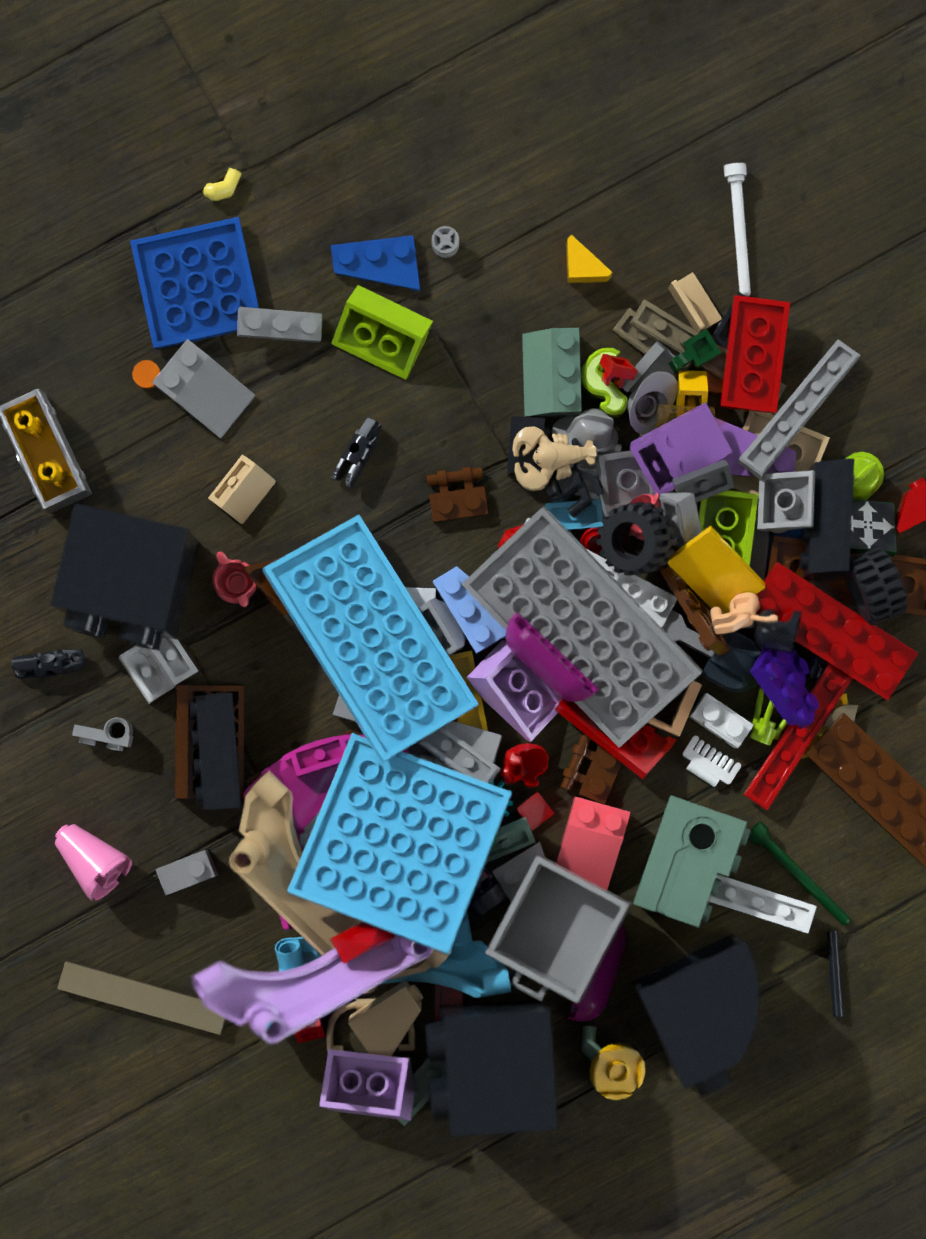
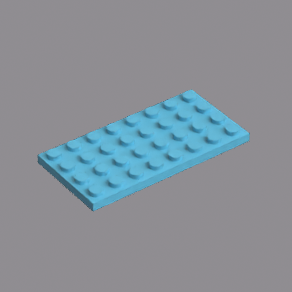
[262,515,479,763]

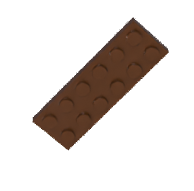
[766,535,926,617]
[805,713,926,868]

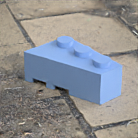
[433,566,506,655]

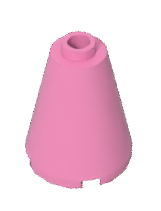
[55,824,132,900]

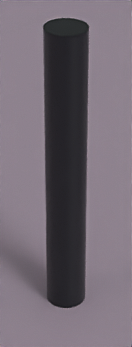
[826,931,844,1017]

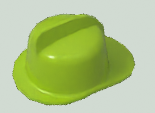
[846,452,884,500]

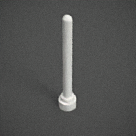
[724,163,751,297]

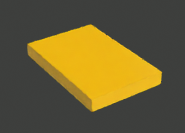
[667,526,765,614]

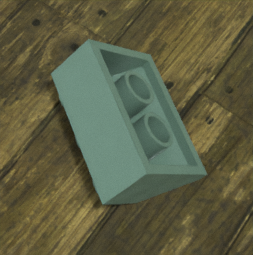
[522,328,581,417]

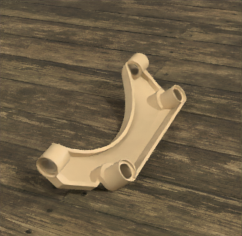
[229,771,452,994]

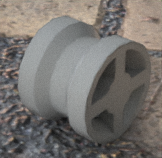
[432,226,459,258]

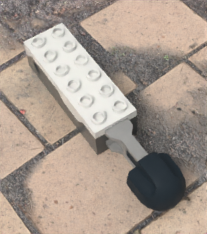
[497,518,762,693]

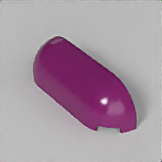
[505,611,600,702]
[567,925,627,1022]

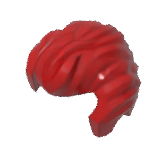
[499,743,549,788]

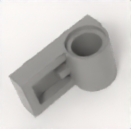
[72,717,133,751]

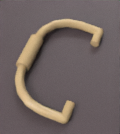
[326,999,415,1052]

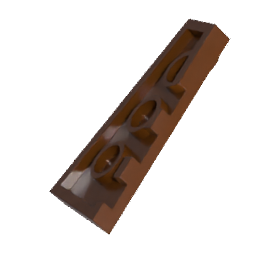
[659,564,730,656]

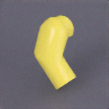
[203,168,242,201]

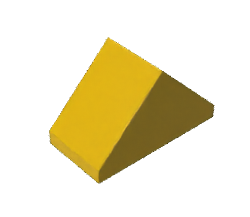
[566,235,612,283]

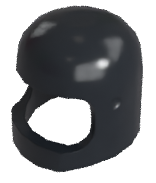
[754,609,802,653]

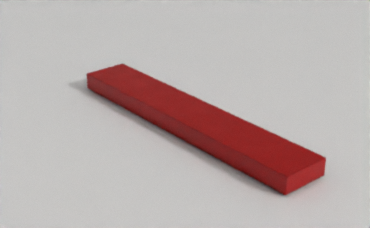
[743,663,853,811]

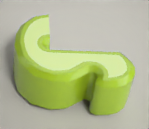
[581,348,628,418]

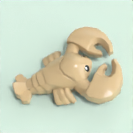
[512,426,598,491]

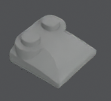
[757,470,815,534]
[418,598,465,656]

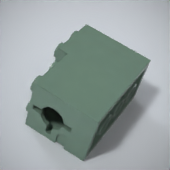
[633,795,751,927]

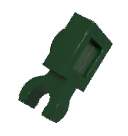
[668,329,721,373]

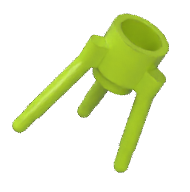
[750,688,788,745]

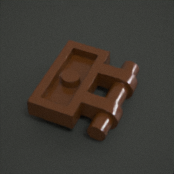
[426,466,488,523]
[560,734,621,805]

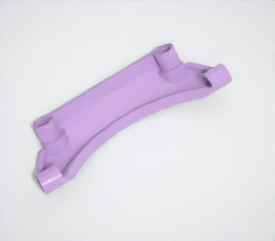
[192,921,433,1043]

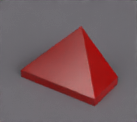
[330,922,395,965]

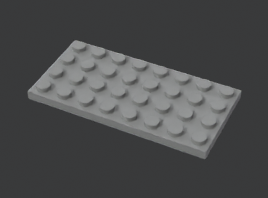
[462,506,702,748]

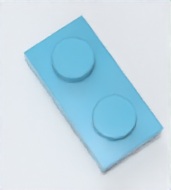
[545,499,603,531]

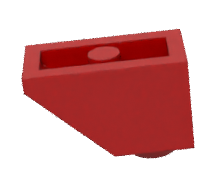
[895,477,926,535]

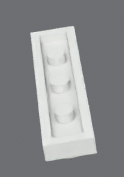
[709,875,817,933]

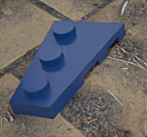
[331,235,420,292]

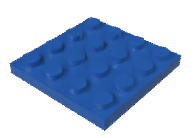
[130,217,259,350]

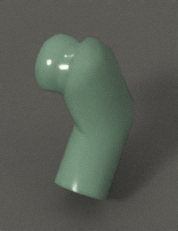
[581,1025,602,1063]

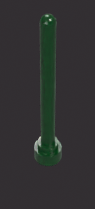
[748,821,850,926]

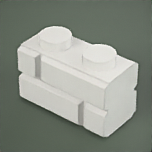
[689,693,753,748]

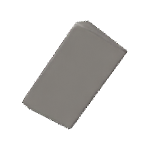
[659,493,702,548]

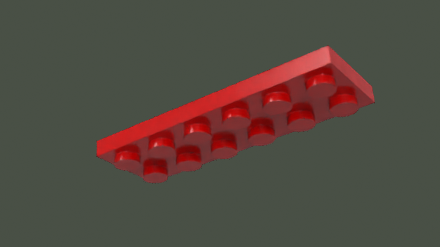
[755,562,918,700]

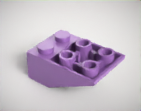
[630,402,733,495]

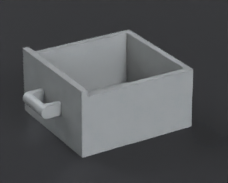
[485,855,632,1003]

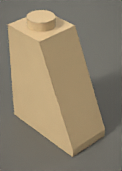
[348,980,423,1056]

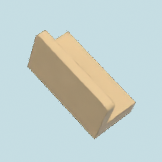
[668,272,722,333]
[208,454,276,524]

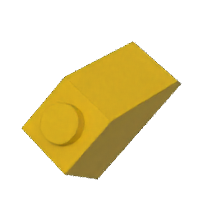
[676,370,708,418]

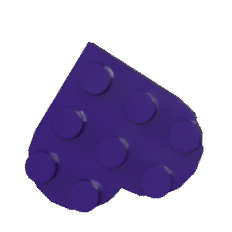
[750,647,819,729]

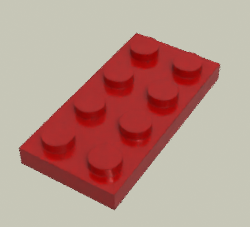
[720,295,790,414]

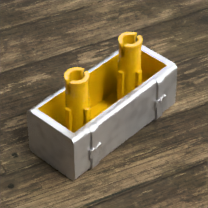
[0,389,92,514]

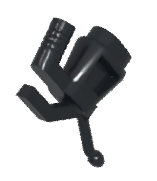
[545,438,604,518]

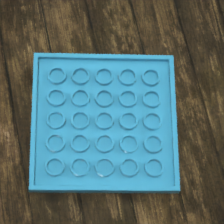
[287,733,512,955]

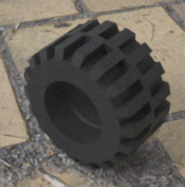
[597,502,676,576]
[845,547,907,626]

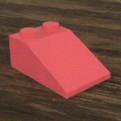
[556,796,630,890]

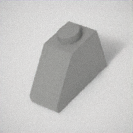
[155,849,218,896]

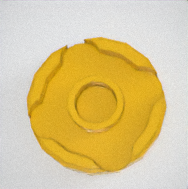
[589,1043,646,1100]

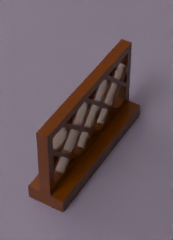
[175,685,244,798]

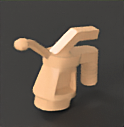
[710,593,778,635]

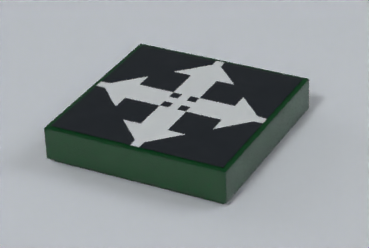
[850,499,897,557]

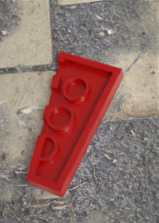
[555,699,677,779]

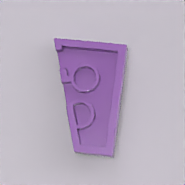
[714,417,796,478]

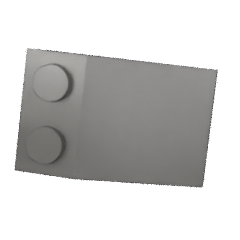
[152,339,256,439]

